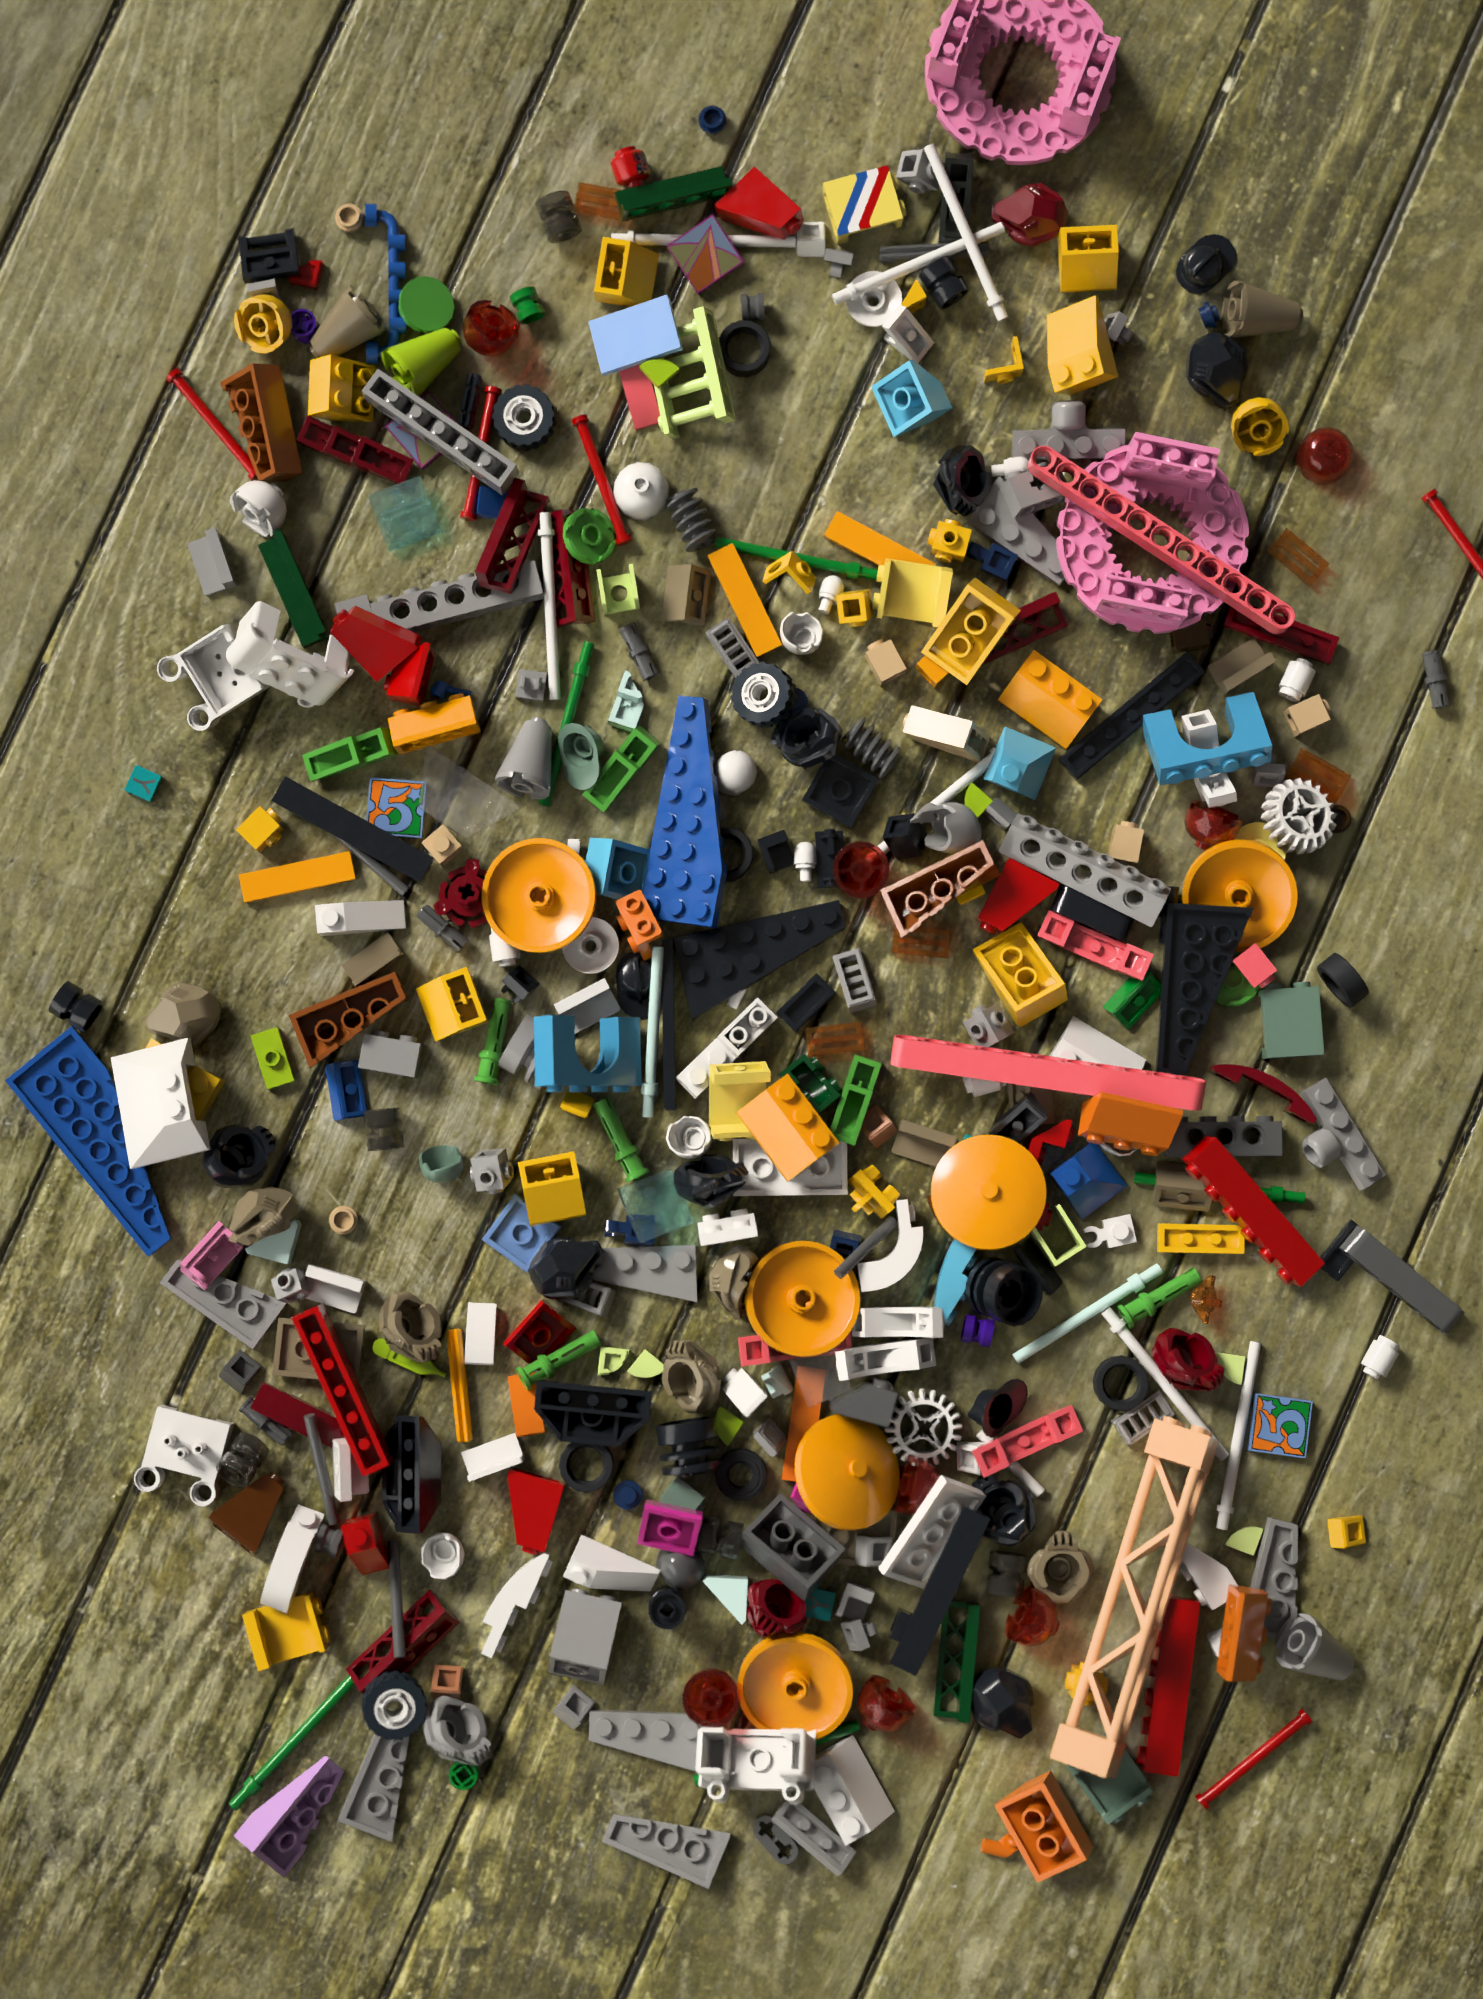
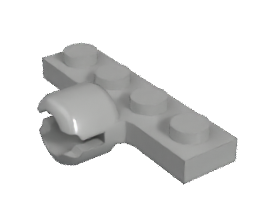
[1012,400,1125,459]
[1300,1078,1386,1191]

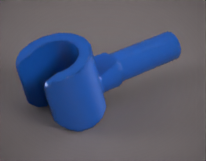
[430,681,472,700]

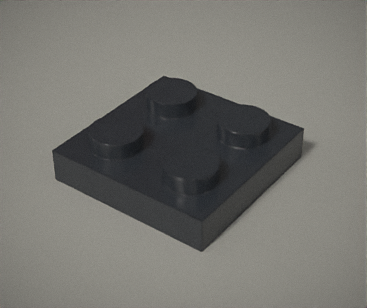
[802,754,879,829]

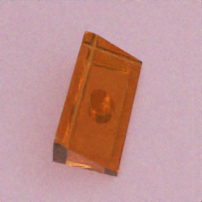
[1285,748,1351,803]

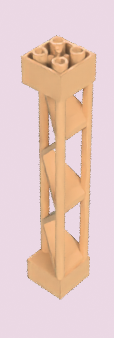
[1050,1416,1219,1778]

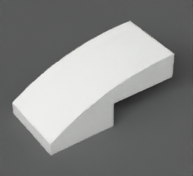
[465,1302,497,1366]

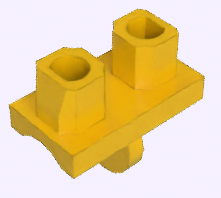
[848,1165,900,1219]

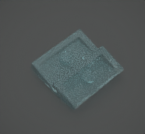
[368,476,442,551]
[617,1169,693,1243]

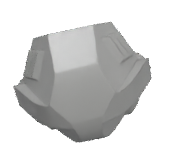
[422,1696,491,1766]

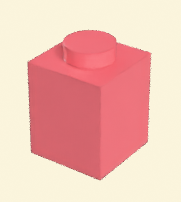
[1232,943,1277,989]

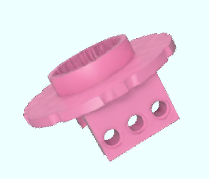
[925,0,1121,165]
[1056,432,1249,634]

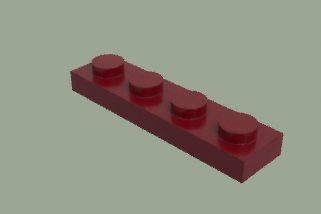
[1222,605,1340,665]

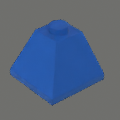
[1048,1143,1127,1220]

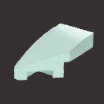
[608,670,644,732]
[761,1363,794,1399]

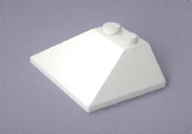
[111,1038,210,1169]

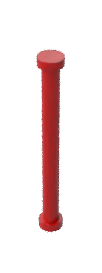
[166,368,258,481]
[460,386,502,521]
[571,414,633,546]
[1421,488,1483,579]
[1195,1709,1313,1810]

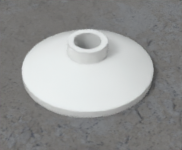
[846,271,902,327]
[562,917,619,974]

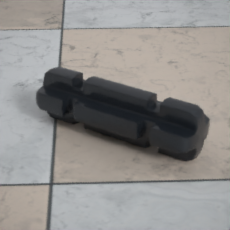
[458,373,482,429]

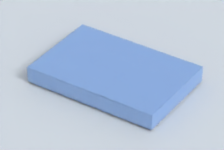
[588,295,683,376]

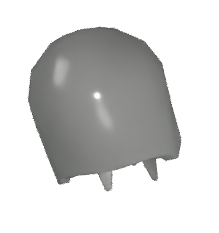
[910,802,982,855]

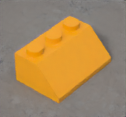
[998,650,1103,750]
[388,693,481,755]
[736,1074,839,1182]

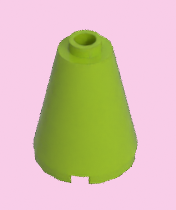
[381,328,462,397]

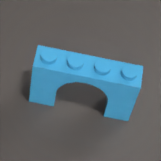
[1143,692,1272,785]
[534,1015,642,1092]

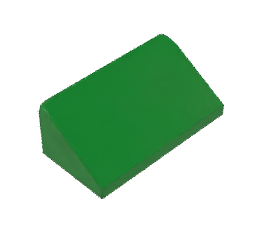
[1103,970,1161,1031]

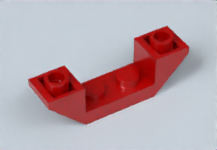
[1027,1119,1075,1231]

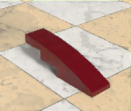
[296,415,414,486]
[250,1382,345,1448]

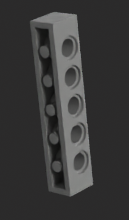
[361,369,519,496]
[370,559,544,632]
[998,813,1171,927]

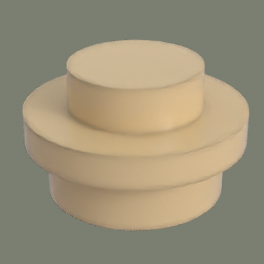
[335,204,363,232]
[329,1206,358,1234]

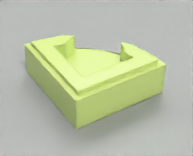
[598,1346,630,1375]
[627,1349,664,1378]
[1215,1352,1245,1385]
[1225,1526,1263,1556]

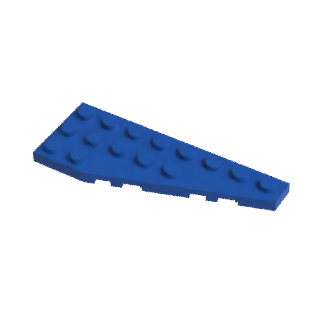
[642,696,727,928]
[5,1026,172,1257]

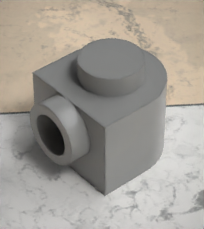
[271,1267,310,1303]

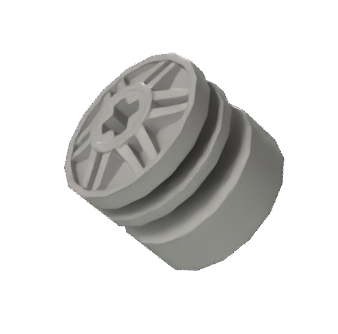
[498,1014,543,1090]

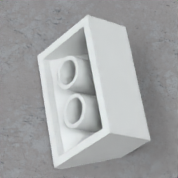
[1049,1016,1146,1069]
[814,1734,895,1846]

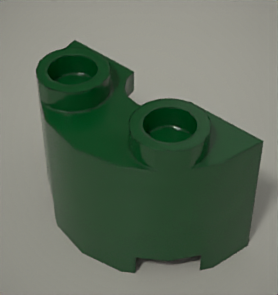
[778,1053,842,1114]

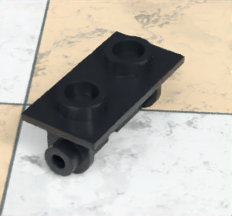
[815,829,846,888]

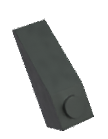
[938,152,974,243]

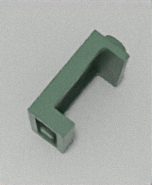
[1258,982,1324,1059]
[1065,1732,1154,1825]

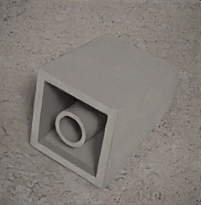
[547,1589,622,1685]

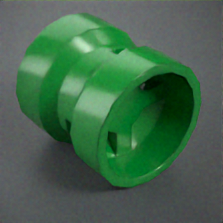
[509,286,545,325]
[449,1762,480,1790]

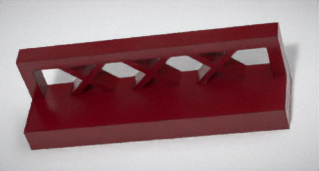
[475,478,550,594]
[539,509,595,628]
[982,591,1068,666]
[345,1589,460,1694]

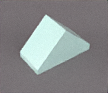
[245,1220,302,1264]
[703,1574,748,1625]

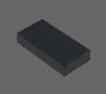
[776,973,836,1033]
[1320,1219,1359,1282]

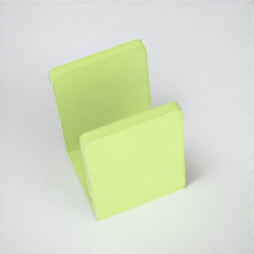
[596,564,640,615]
[1030,1204,1087,1266]

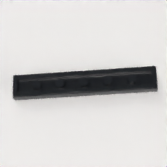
[1058,651,1206,781]
[271,776,434,883]
[662,938,676,1111]
[890,1505,990,1676]

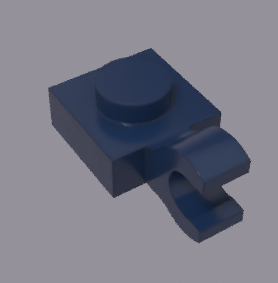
[965,542,1018,582]
[604,1214,655,1246]

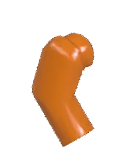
[981,1833,1019,1858]

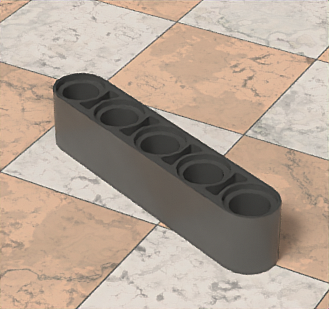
[1339,1226,1465,1335]

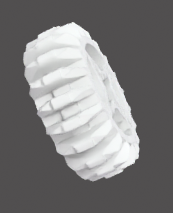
[1260,778,1337,855]
[885,1388,963,1467]

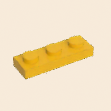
[1157,1223,1245,1254]

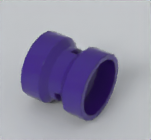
[291,309,319,344]
[961,1314,995,1348]

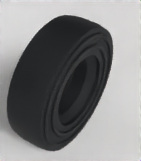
[715,1448,766,1501]

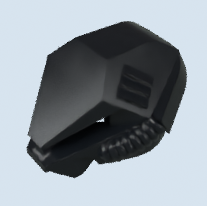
[1186,333,1248,409]
[933,445,991,517]
[770,708,843,769]
[202,1125,276,1188]
[673,1154,749,1209]
[529,1237,604,1300]
[972,1475,1037,1546]
[971,1667,1034,1739]

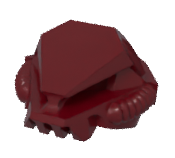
[990,182,1068,247]
[1151,1328,1224,1392]
[746,1579,807,1638]

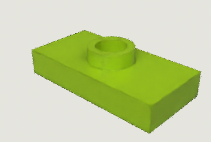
[250,1027,295,1090]

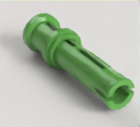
[474,998,512,1086]
[593,1097,650,1183]
[1117,1267,1202,1329]
[515,1330,601,1391]

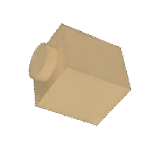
[865,639,906,686]
[1283,694,1331,737]
[1108,821,1144,866]
[421,824,464,867]

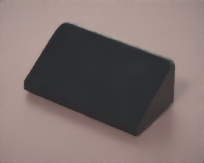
[989,1091,1048,1144]
[1013,1238,1063,1296]

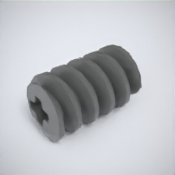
[666,488,716,553]
[841,717,902,779]

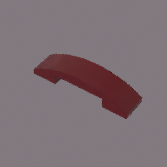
[1208,1064,1316,1125]

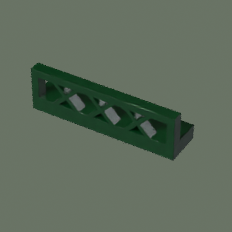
[614,166,732,222]
[258,529,329,649]
[933,1600,980,1723]

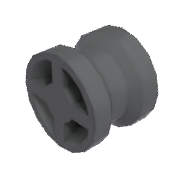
[741,293,764,322]
[313,1524,343,1558]

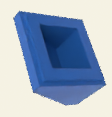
[477,486,508,520]

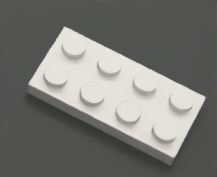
[733,1139,848,1196]
[878,1475,986,1589]

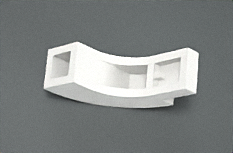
[1181,709,1237,808]
[857,1199,923,1292]
[852,1307,945,1338]
[835,1338,936,1381]
[260,1504,325,1613]

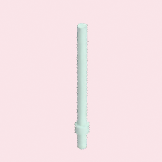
[641,946,664,1117]
[1012,1263,1163,1364]

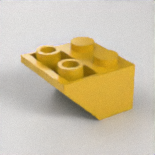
[1057,225,1119,293]
[594,237,659,307]
[308,354,376,422]
[416,967,489,1042]
[518,1151,586,1226]

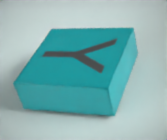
[124,765,163,803]
[805,1588,836,1622]

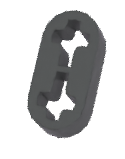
[753,1813,798,1865]

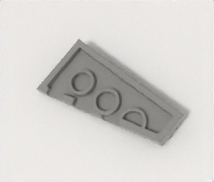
[966,476,1065,587]
[593,1245,697,1302]
[160,1260,288,1350]
[1250,1517,1298,1639]
[589,1709,705,1771]
[338,1734,409,1842]
[602,1814,731,1889]

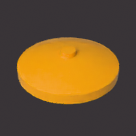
[482,838,597,953]
[1182,839,1298,952]
[931,1135,1046,1250]
[745,1241,860,1357]
[795,1414,900,1531]
[737,1632,853,1739]

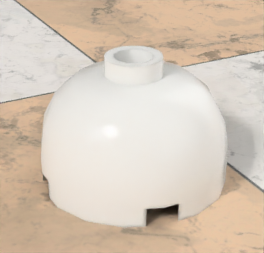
[613,462,669,520]
[230,480,287,537]

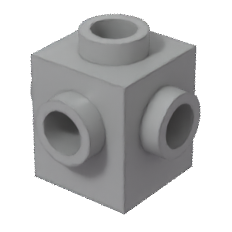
[896,149,944,194]
[963,1003,1014,1047]
[470,1148,514,1194]

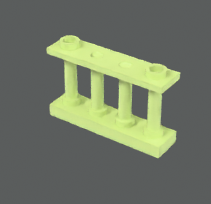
[654,306,736,439]

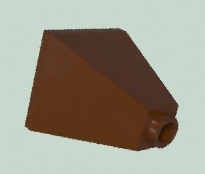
[208,1472,284,1557]

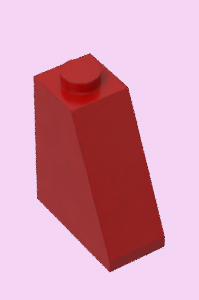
[715,166,804,240]
[330,606,422,682]
[976,858,1059,935]
[507,1467,566,1555]
[341,1512,389,1575]

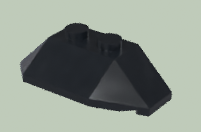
[534,1380,652,1447]
[382,1415,441,1534]

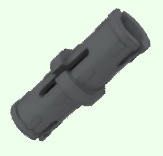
[619,623,659,681]
[1422,650,1450,709]

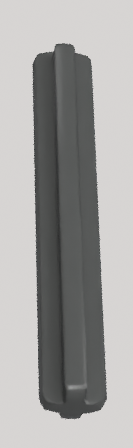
[879,241,990,263]

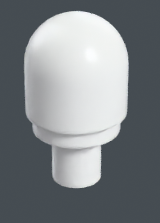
[991,457,1029,480]
[818,575,844,615]
[794,842,817,882]

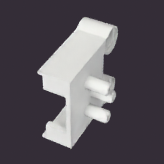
[157,623,270,731]
[134,1404,234,1506]

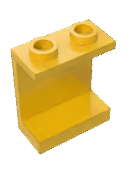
[242,1591,331,1671]

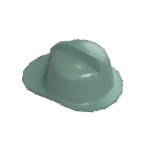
[558,723,603,790]

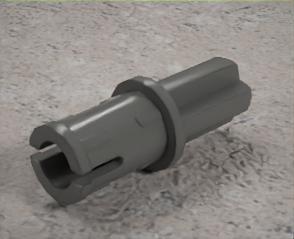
[417,905,469,953]
[239,1397,292,1445]

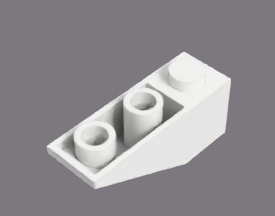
[1165,1542,1238,1610]

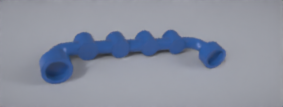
[365,204,406,364]

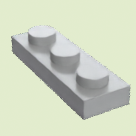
[771,1795,857,1877]

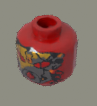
[611,146,650,188]

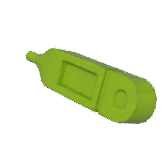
[373,1338,447,1378]

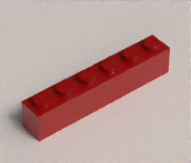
[1182,1136,1325,1287]
[291,1303,394,1477]
[1136,1595,1200,1777]

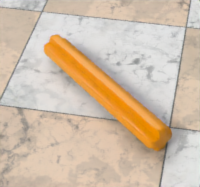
[446,1328,473,1443]

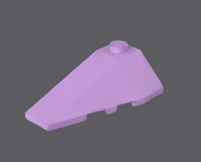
[234,1756,344,1878]

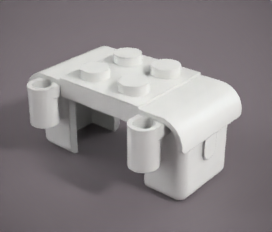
[226,601,354,708]
[696,1727,816,1805]

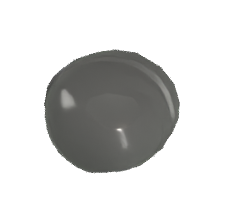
[656,1547,706,1591]

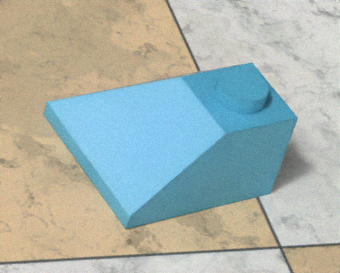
[871,360,952,437]
[984,727,1056,800]
[586,838,650,900]

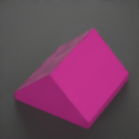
[637,1499,703,1556]

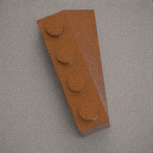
[220,363,302,482]
[880,840,1001,940]
[289,972,409,1068]

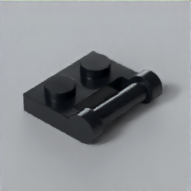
[238,228,300,284]

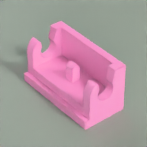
[181,1221,243,1291]

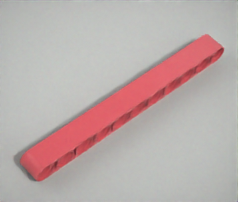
[1028,446,1295,634]
[890,1035,1206,1111]

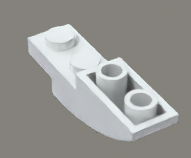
[675,997,778,1099]
[481,1550,553,1658]

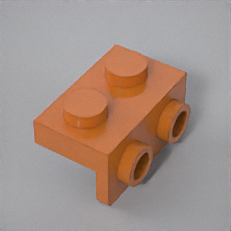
[615,890,663,961]

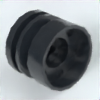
[965,1257,1043,1326]
[655,1416,722,1477]

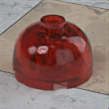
[462,300,520,357]
[1296,427,1354,485]
[1184,800,1244,850]
[832,841,890,898]
[893,1456,940,1515]
[1005,1586,1059,1647]
[682,1668,740,1727]
[857,1675,915,1733]

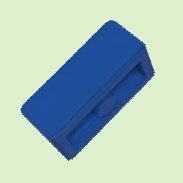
[325,1060,368,1121]

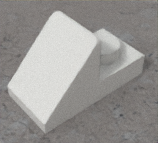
[882,305,934,363]

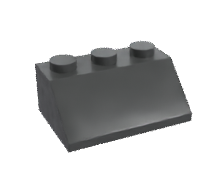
[829,1377,898,1427]
[739,1493,846,1602]

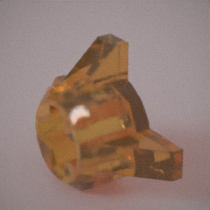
[1190,1275,1222,1324]

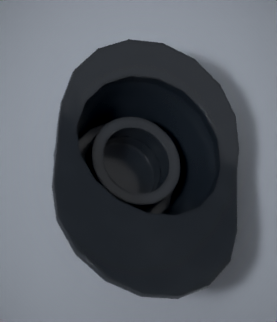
[1176,234,1236,294]
[616,952,662,1019]
[968,1379,1028,1438]

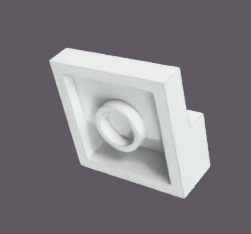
[697,1208,758,1246]

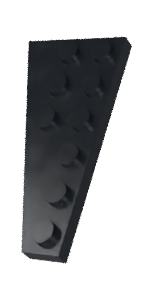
[673,900,845,1021]
[1155,902,1254,1075]

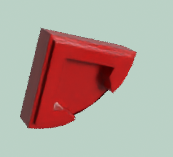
[289,260,324,290]

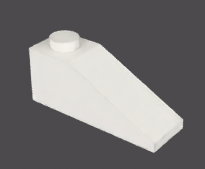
[315,900,406,936]
[722,1367,767,1417]
[563,1535,660,1592]

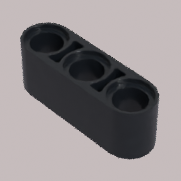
[1050,884,1135,943]

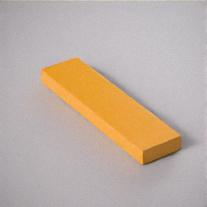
[824,511,936,567]
[707,543,782,658]
[239,851,357,903]

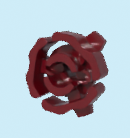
[433,859,488,929]

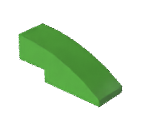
[582,726,662,812]
[302,727,398,782]
[830,1054,882,1146]

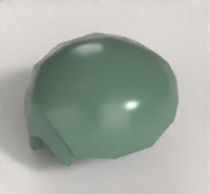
[419,1145,464,1184]

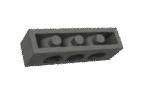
[1164,1116,1283,1157]

